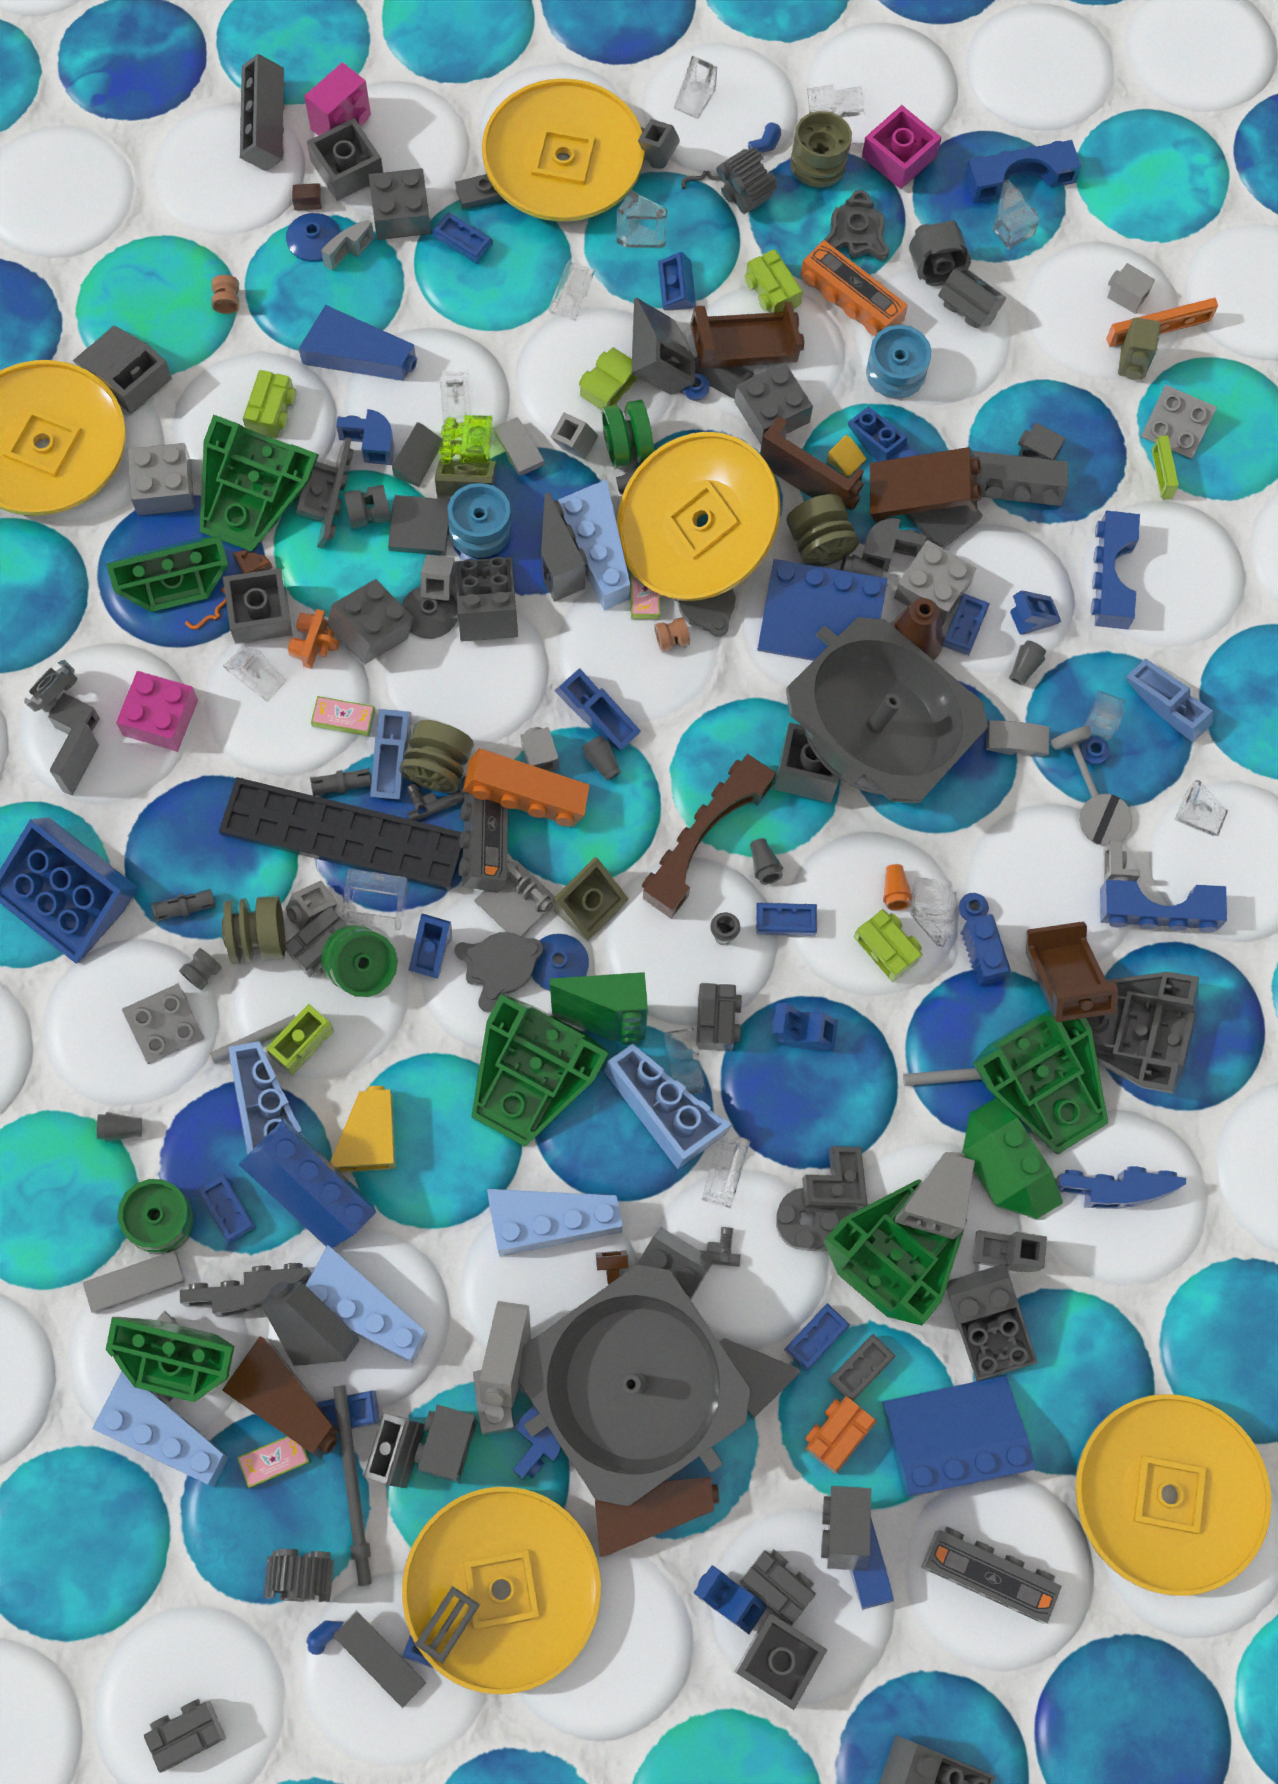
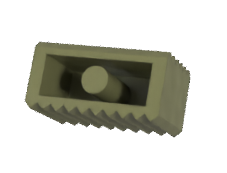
[1118,317,1161,380]

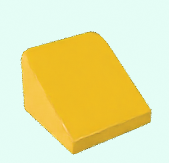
[827,434,867,478]

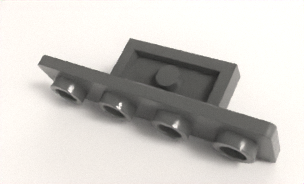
[295,437,354,548]

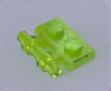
[439,415,493,464]

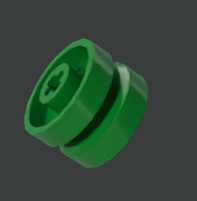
[601,399,654,469]
[321,925,398,997]
[117,1179,195,1254]

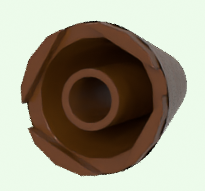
[891,598,944,660]

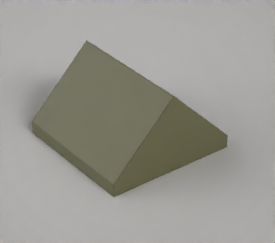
[435,458,496,500]
[553,857,628,941]

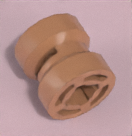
[211,275,240,314]
[654,617,690,652]

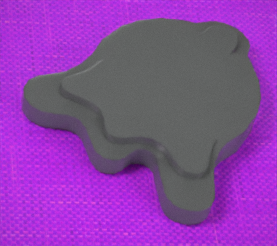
[824,190,889,261]
[675,588,735,637]
[454,932,543,1013]

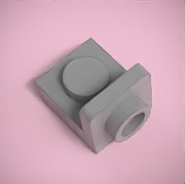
[1103,840,1140,882]
[285,881,338,930]

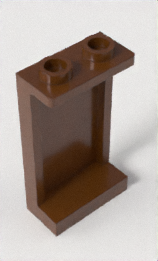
[690,302,805,368]
[760,416,864,511]
[870,447,982,524]
[1026,921,1118,1022]

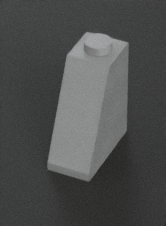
[895,1152,975,1239]
[479,1301,531,1407]

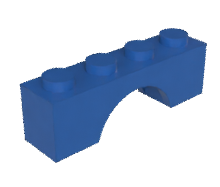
[965,140,1081,203]
[1090,510,1140,630]
[1100,880,1227,933]

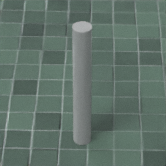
[210,1014,295,1064]
[903,1068,982,1086]

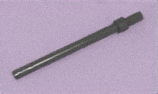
[333,1385,371,1586]

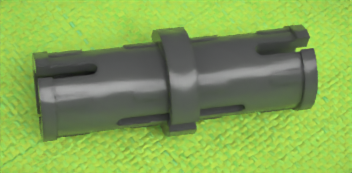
[310,768,371,796]
[151,889,216,922]

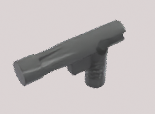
[406,784,464,821]
[699,1227,741,1267]

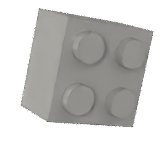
[128,443,195,516]
[894,540,977,627]

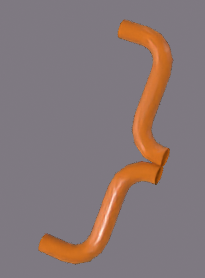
[185,587,226,630]

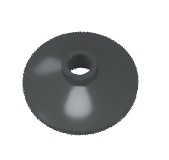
[402,586,458,639]

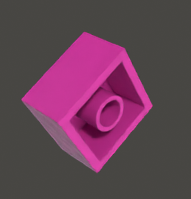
[304,62,371,136]
[862,105,942,189]
[116,671,198,752]

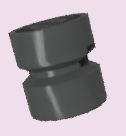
[344,485,391,529]

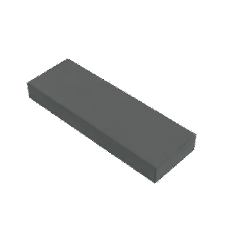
[332,1610,426,1708]

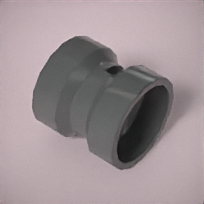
[178,948,222,990]

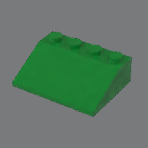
[549,972,648,1045]

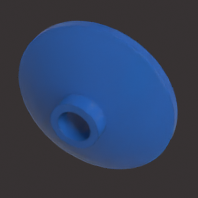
[286,213,340,262]
[531,934,589,991]

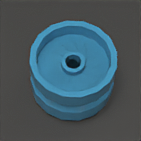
[866,324,932,399]
[447,483,511,558]

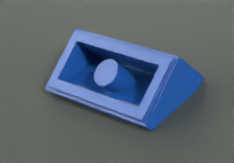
[658,252,696,310]

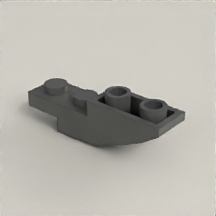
[180,1263,311,1317]

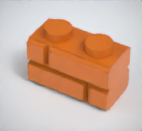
[804,1396,876,1474]

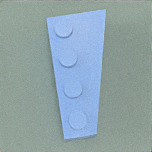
[558,479,630,610]
[228,1041,304,1155]
[604,1044,732,1169]
[487,1189,623,1256]
[306,1245,428,1364]
[92,1372,229,1487]

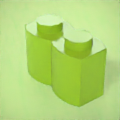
[579,347,638,410]

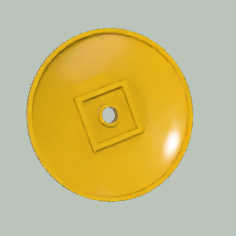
[482,78,644,221]
[0,360,126,516]
[617,432,780,601]
[1075,1394,1272,1596]
[402,1487,601,1694]

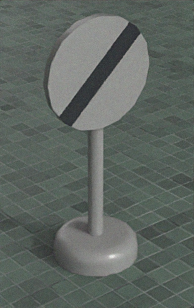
[1051,726,1132,846]

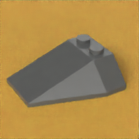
[1086,972,1199,1094]

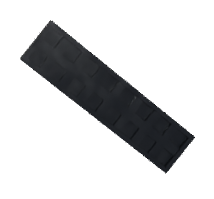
[219,777,463,892]

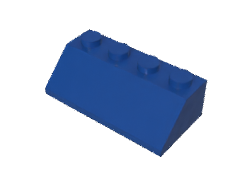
[239,1119,376,1248]

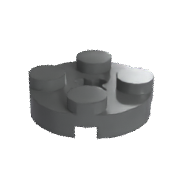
[24,660,78,713]
[776,1188,839,1251]

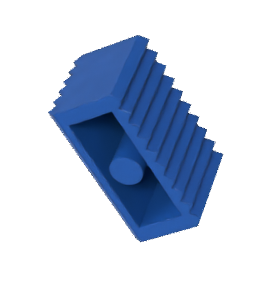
[960,914,1011,986]

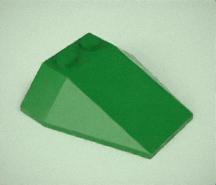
[200,414,319,552]
[471,994,609,1147]
[973,1010,1108,1154]
[824,1179,967,1326]

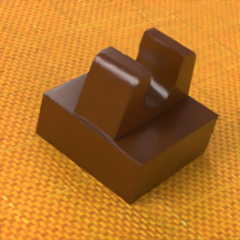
[595,1250,629,1284]

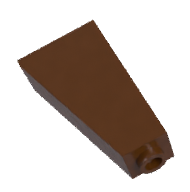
[222,1336,339,1459]
[595,1477,719,1557]

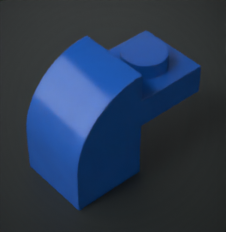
[336,409,394,465]
[772,1003,838,1050]
[513,1404,561,1480]
[694,1565,767,1635]

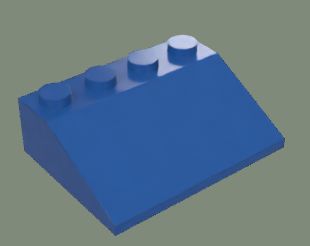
[757,559,887,661]
[0,817,139,964]
[882,1375,1036,1498]

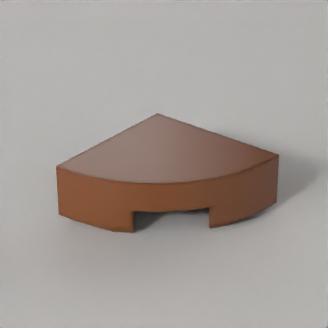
[233,550,273,574]

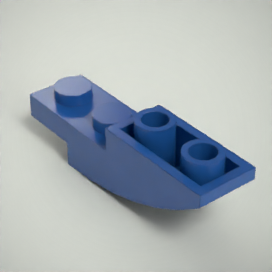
[848,406,920,462]
[1055,1166,1186,1209]

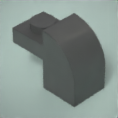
[638,119,680,169]
[862,518,926,572]
[973,1230,1047,1272]

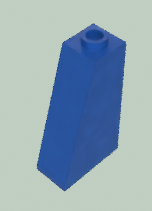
[299,305,418,381]

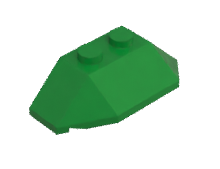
[106,536,228,612]
[962,1098,1063,1220]
[105,1317,235,1402]

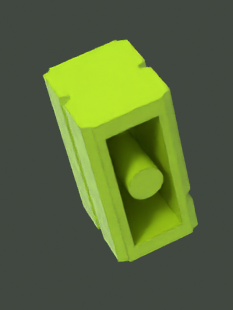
[744,249,803,313]
[242,370,297,438]
[854,909,923,982]
[266,1003,334,1076]

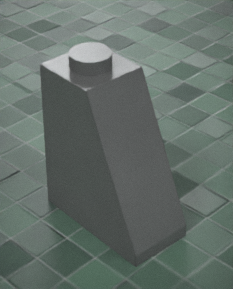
[261,1282,359,1366]
[720,1338,800,1420]

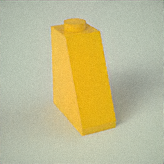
[330,1086,396,1173]

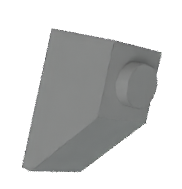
[473,1370,515,1436]

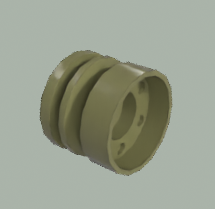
[790,111,852,188]
[786,494,859,567]
[399,720,474,793]
[222,895,286,964]

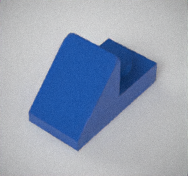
[1010,590,1062,634]
[409,913,452,978]

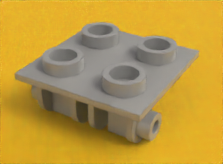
[1141,384,1217,459]
[474,860,555,936]
[122,983,204,1064]

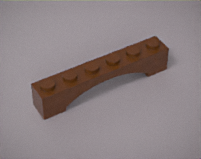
[642,754,776,919]

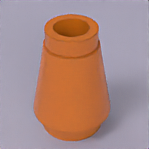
[883,864,913,911]

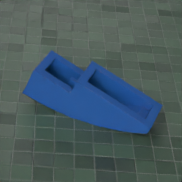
[554,668,641,751]
[849,1519,894,1610]

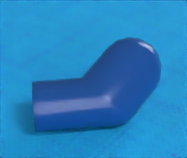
[748,122,781,153]
[306,1620,344,1655]

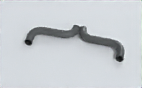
[682,171,721,189]

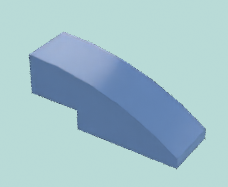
[1126,659,1213,742]
[370,709,411,799]

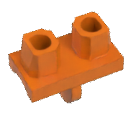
[287,609,340,669]

